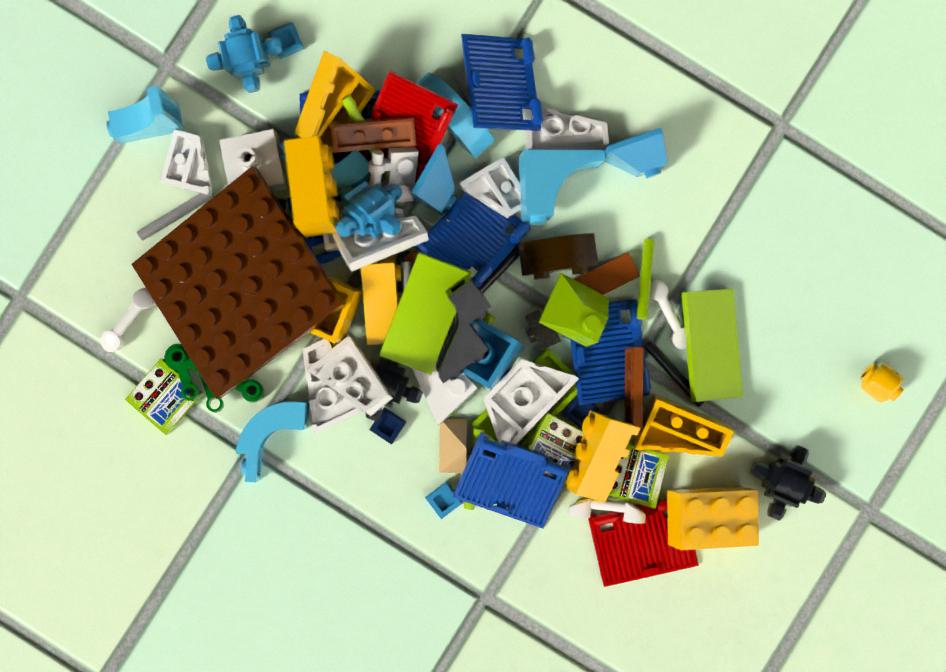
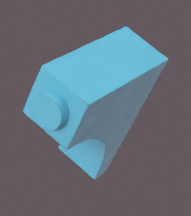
[106,86,185,144]
[519,150,605,225]

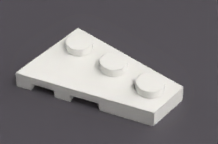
[524,108,609,150]
[331,216,429,272]
[303,339,363,435]

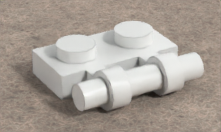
[367,147,419,202]

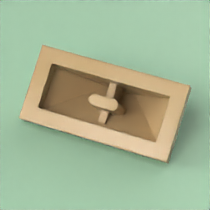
[439,418,467,473]

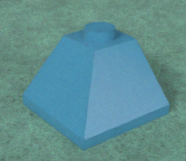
[604,128,667,179]
[411,144,457,216]
[463,320,524,389]

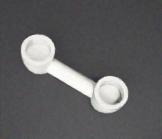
[649,280,686,349]
[100,288,156,352]
[569,498,646,524]

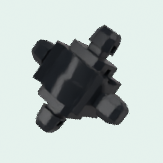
[366,359,423,422]
[750,445,826,521]

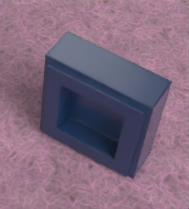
[562,395,600,429]
[369,407,407,445]

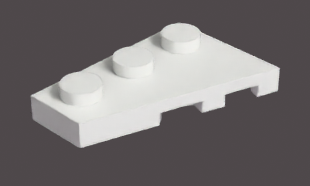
[307,335,392,416]
[412,349,478,425]

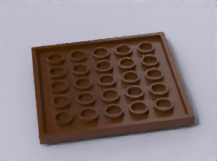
[131,166,346,399]

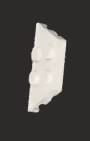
[483,359,578,445]

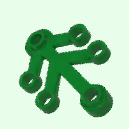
[164,344,264,413]

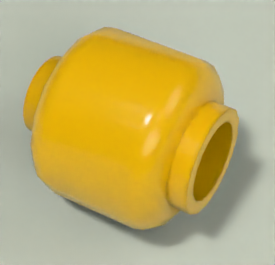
[860,362,904,403]

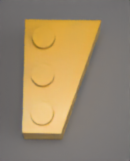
[294,50,376,153]
[361,253,403,345]
[632,394,734,457]
[566,410,641,502]

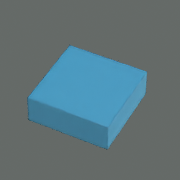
[268,22,304,60]
[425,480,463,519]

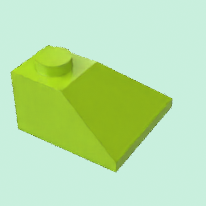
[539,273,609,347]

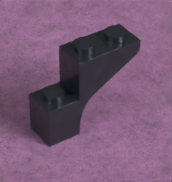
[436,274,491,384]

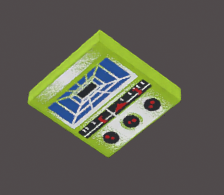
[125,358,203,435]
[526,412,584,485]
[609,444,669,508]

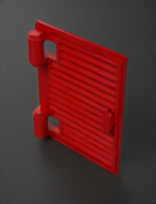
[359,70,459,185]
[588,499,699,587]

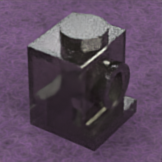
[524,310,561,353]

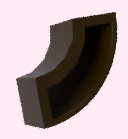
[518,233,599,280]

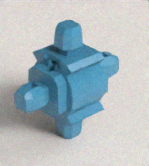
[206,15,283,93]
[336,181,402,239]

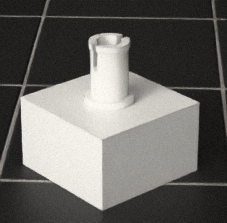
[219,129,289,191]

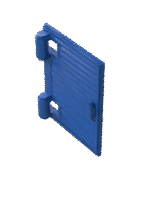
[461,34,544,131]
[416,192,531,288]
[570,299,651,405]
[452,433,572,529]

